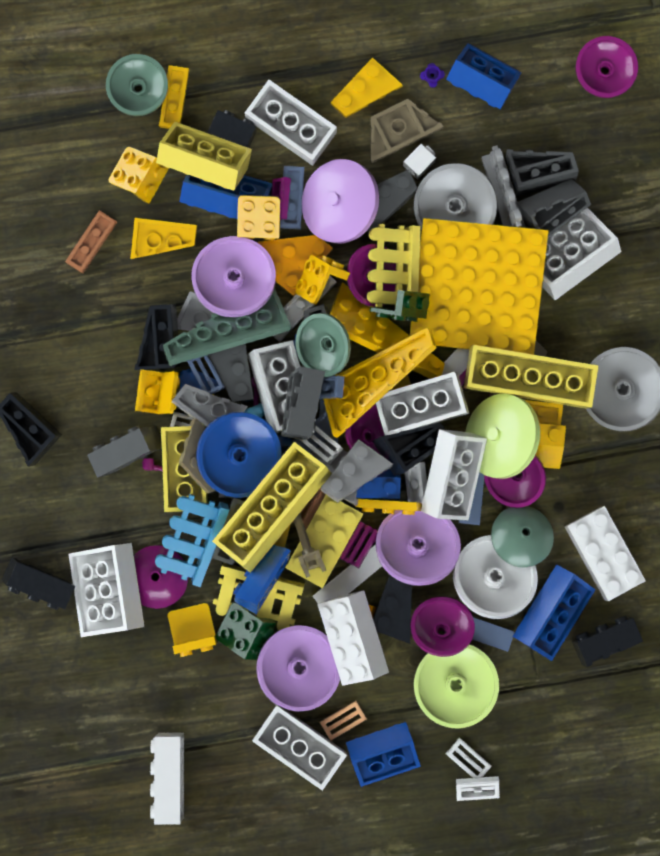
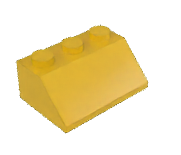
[535,423,566,469]

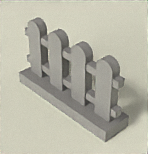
[481,145,525,228]

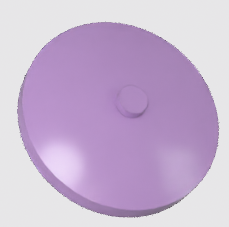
[302,159,379,244]
[192,236,276,317]
[375,510,461,586]
[257,625,340,711]

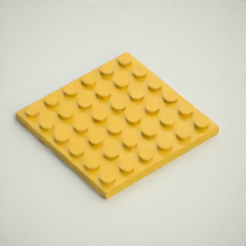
[410,218,549,355]

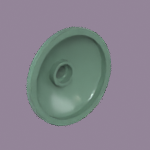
[106,54,168,116]
[296,313,351,377]
[491,506,554,568]

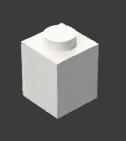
[403,144,436,180]

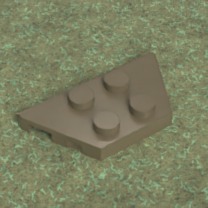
[371,99,443,163]
[179,419,215,493]

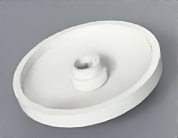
[453,535,538,619]

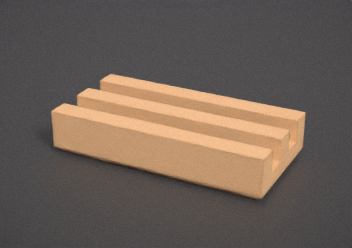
[320,701,367,741]

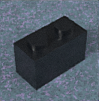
[208,110,257,148]

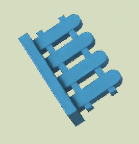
[155,494,230,587]

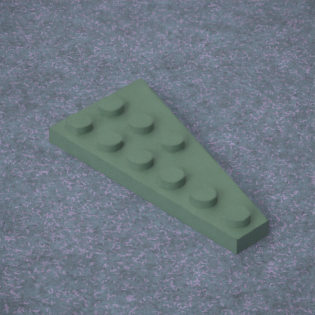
[163,288,291,366]

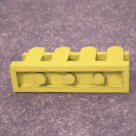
[367,224,421,308]
[213,563,305,630]

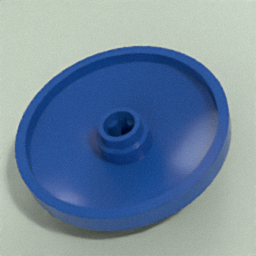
[196,412,281,498]

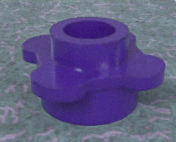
[420,63,445,88]

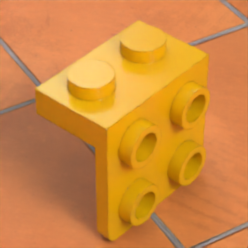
[109,147,169,204]
[237,195,280,240]
[295,255,350,304]
[135,370,180,415]
[168,603,218,657]

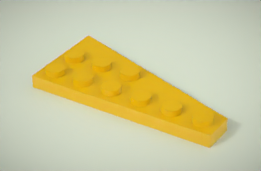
[329,282,445,379]
[323,327,437,438]

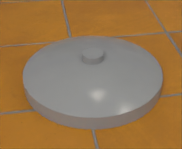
[414,163,498,230]
[586,347,660,431]

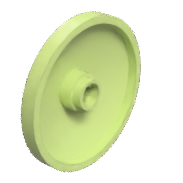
[465,394,540,479]
[414,644,499,728]

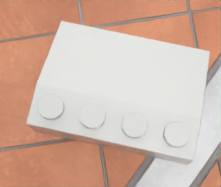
[542,208,621,300]
[69,543,144,637]

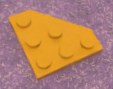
[258,235,333,297]

